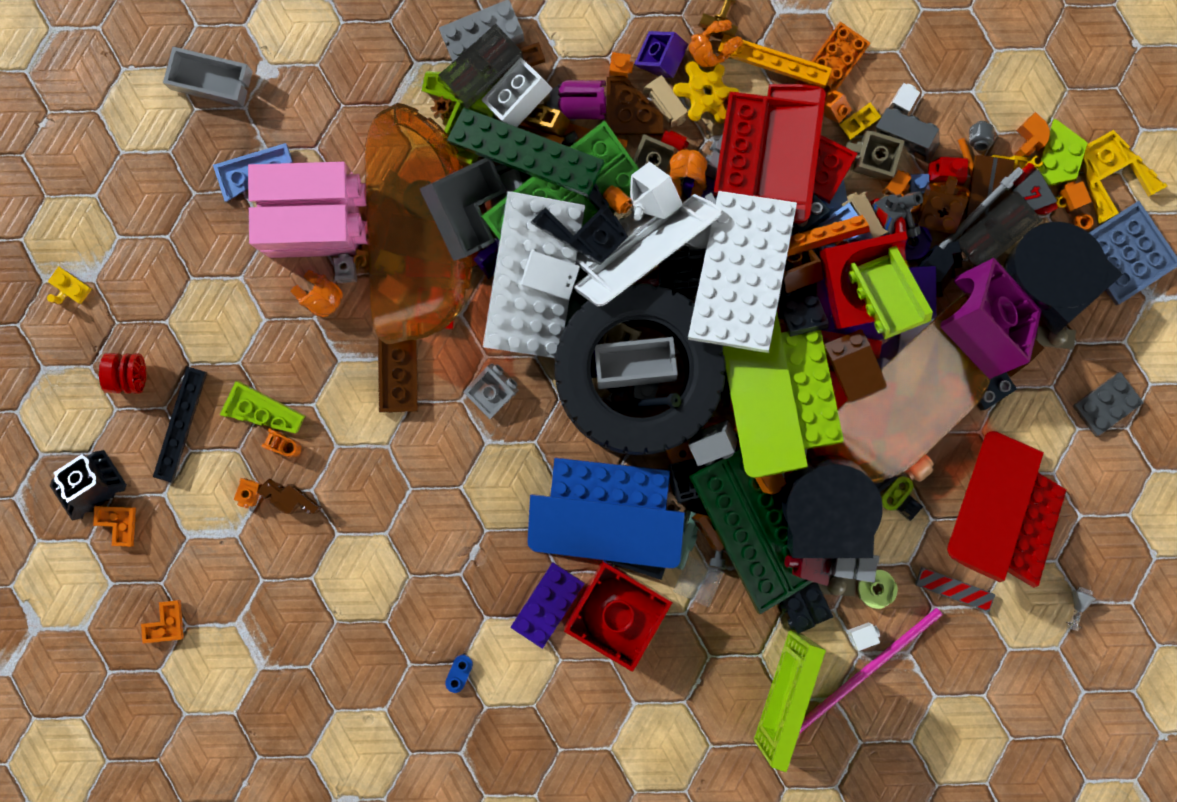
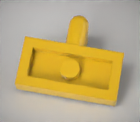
[47,266,92,305]

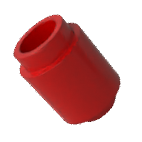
[661,130,689,152]

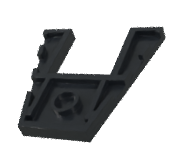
[531,183,628,265]

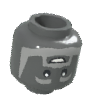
[969,121,995,151]

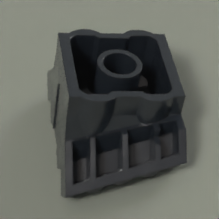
[917,241,963,298]
[50,450,127,521]

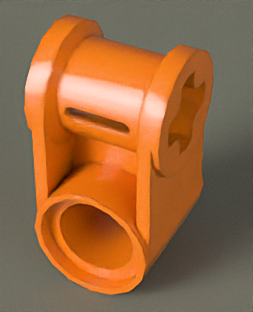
[261,428,302,457]

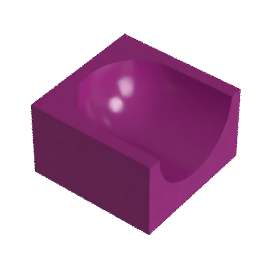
[940,258,1042,379]

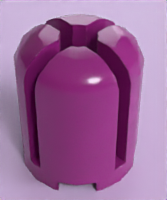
[558,80,606,120]

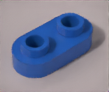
[445,654,473,693]

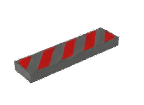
[915,567,995,612]

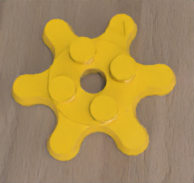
[673,61,739,123]

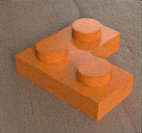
[93,506,136,547]
[141,600,184,644]

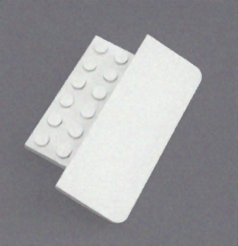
[573,194,722,306]

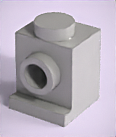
[334,253,357,283]

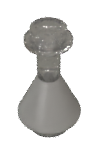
[1066,587,1096,632]

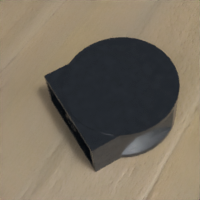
[1003,222,1123,335]
[781,455,883,558]

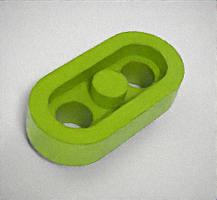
[881,476,913,510]

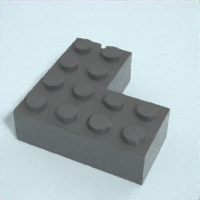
[420,158,506,261]

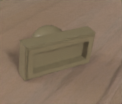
[1035,326,1076,350]
[818,575,856,596]

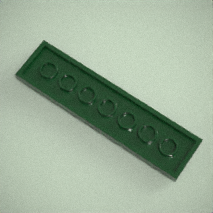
[447,108,605,197]

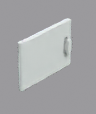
[521,250,580,300]

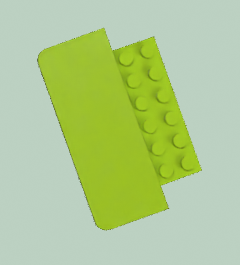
[722,312,844,478]

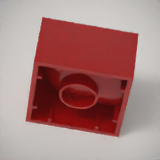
[819,231,908,329]
[564,560,673,672]

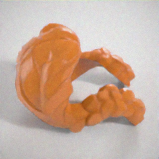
[688,20,743,67]
[669,149,708,197]
[290,270,343,317]

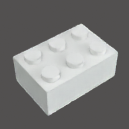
[481,57,553,127]

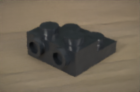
[779,582,833,634]

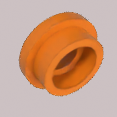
[1073,213,1093,231]

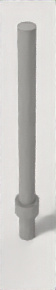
[939,167,1024,249]

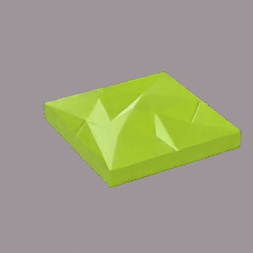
[754,630,826,773]

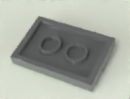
[1072,372,1144,436]

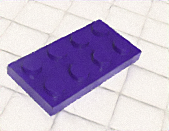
[510,562,585,649]

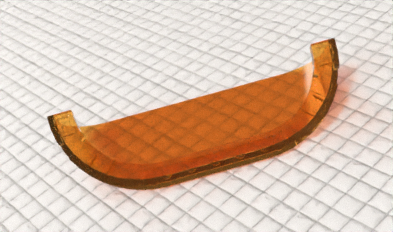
[365,103,472,344]
[806,293,991,483]

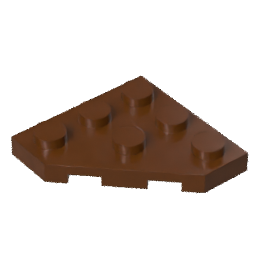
[606,77,663,135]

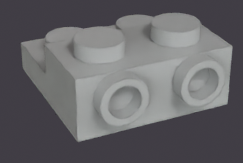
[463,363,519,419]

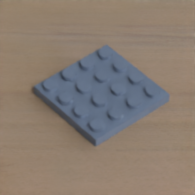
[1089,201,1177,306]

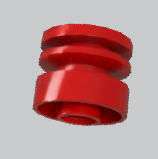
[99,353,146,394]

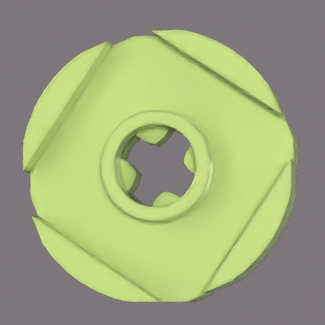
[857,569,898,609]

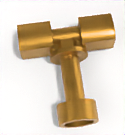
[698,0,738,37]

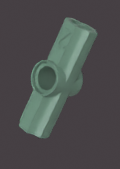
[675,510,698,570]

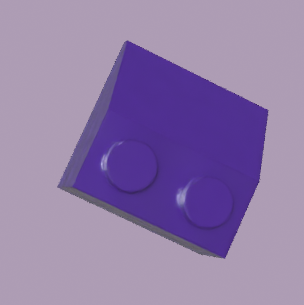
[634,31,689,78]

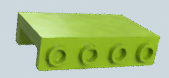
[848,246,933,339]

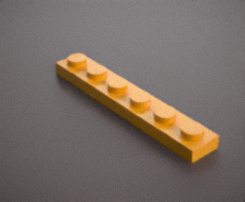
[718,34,832,88]

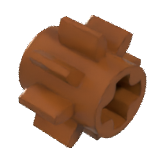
[430,96,454,122]

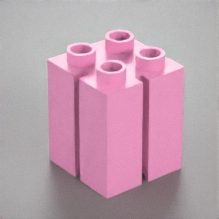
[248,162,368,258]

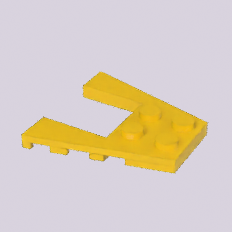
[1082,130,1168,224]

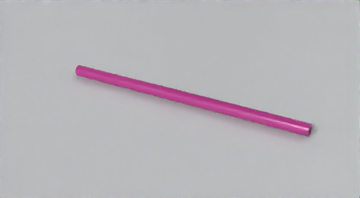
[799,608,943,734]

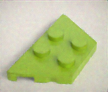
[1038,119,1088,186]

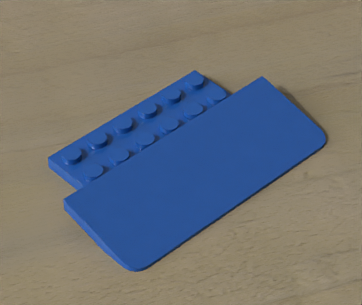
[528,457,685,568]

